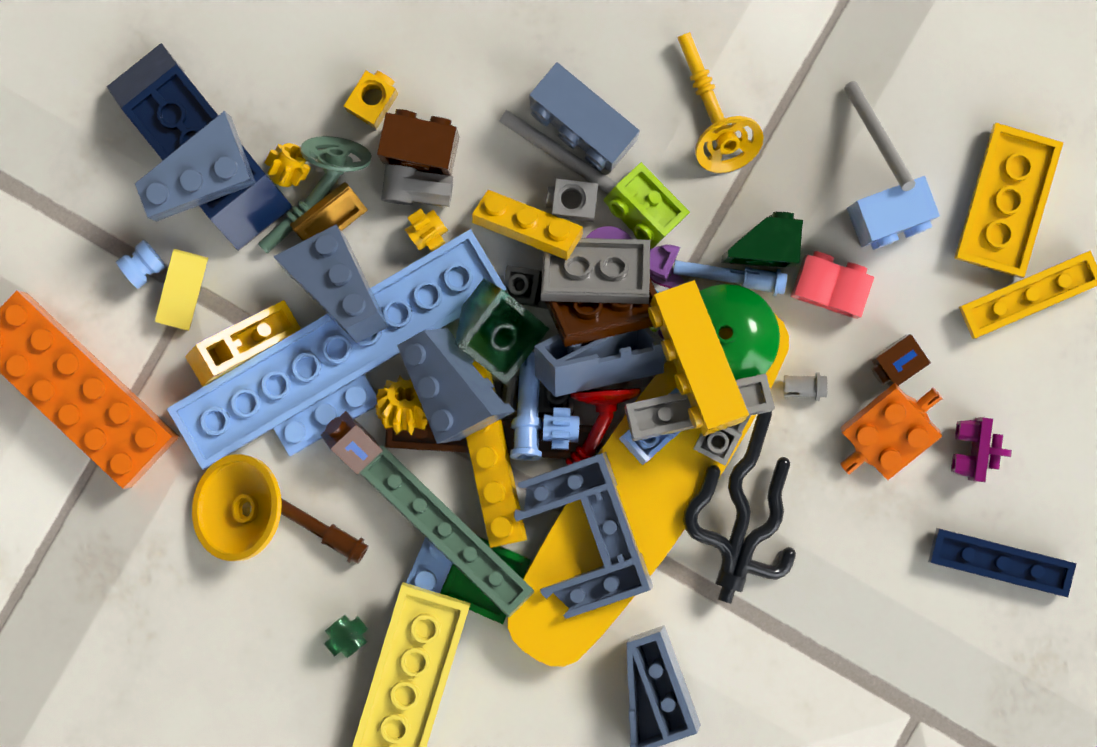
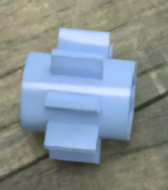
[543,407,579,450]

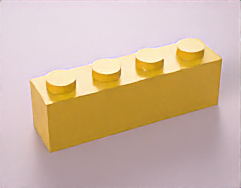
[648,280,749,437]

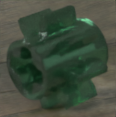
[324,614,368,658]

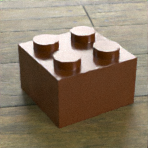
[377,109,460,176]

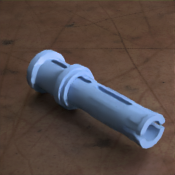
[510,352,543,461]

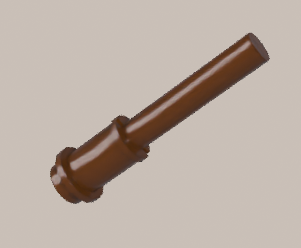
[281,498,369,564]

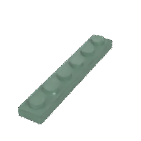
[360,445,534,618]

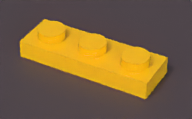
[472,190,583,260]

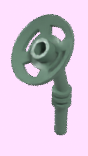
[258,136,372,254]

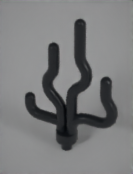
[683,411,796,604]

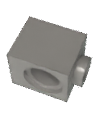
[546,178,598,222]

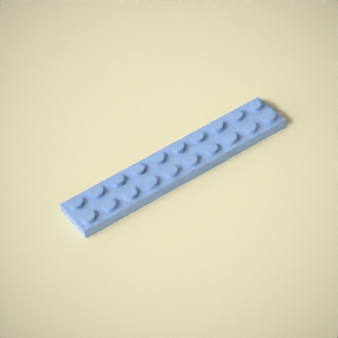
[167,229,507,470]

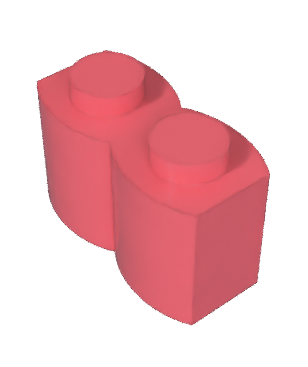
[790,251,874,319]

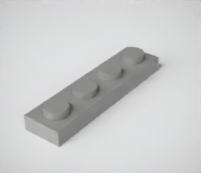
[624,374,775,442]

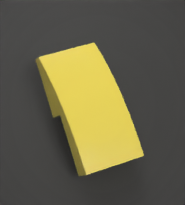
[155,249,208,331]

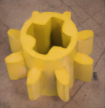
[264,143,311,187]
[404,208,448,252]

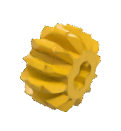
[375,375,428,435]

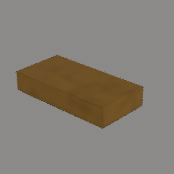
[290,181,368,241]

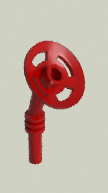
[566,388,641,465]

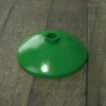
[699,284,780,380]

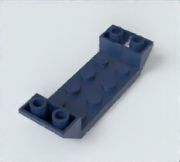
[106,43,293,251]

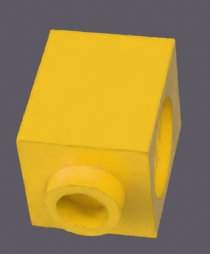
[344,70,398,130]

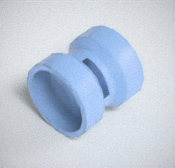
[116,240,166,289]

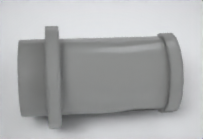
[783,373,827,401]

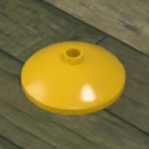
[192,454,282,561]

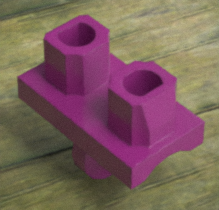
[951,417,1012,482]

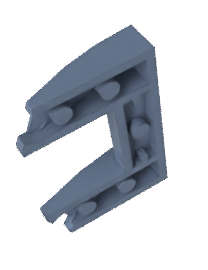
[514,452,653,619]

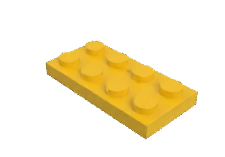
[954,123,1064,278]

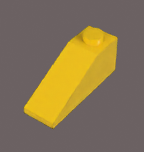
[185,300,301,387]

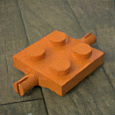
[840,383,943,480]

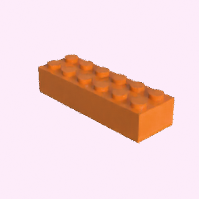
[0,290,180,489]

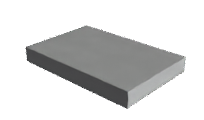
[541,238,650,304]

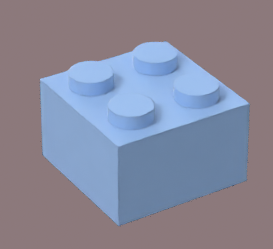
[847,176,940,250]

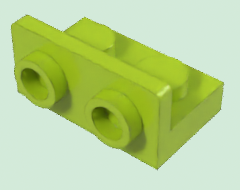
[603,162,690,249]

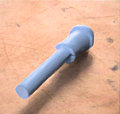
[673,260,787,297]

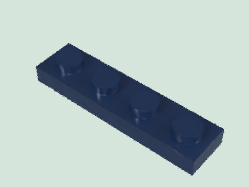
[928,528,1077,598]

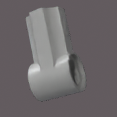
[381,165,454,207]

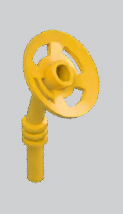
[677,32,764,173]

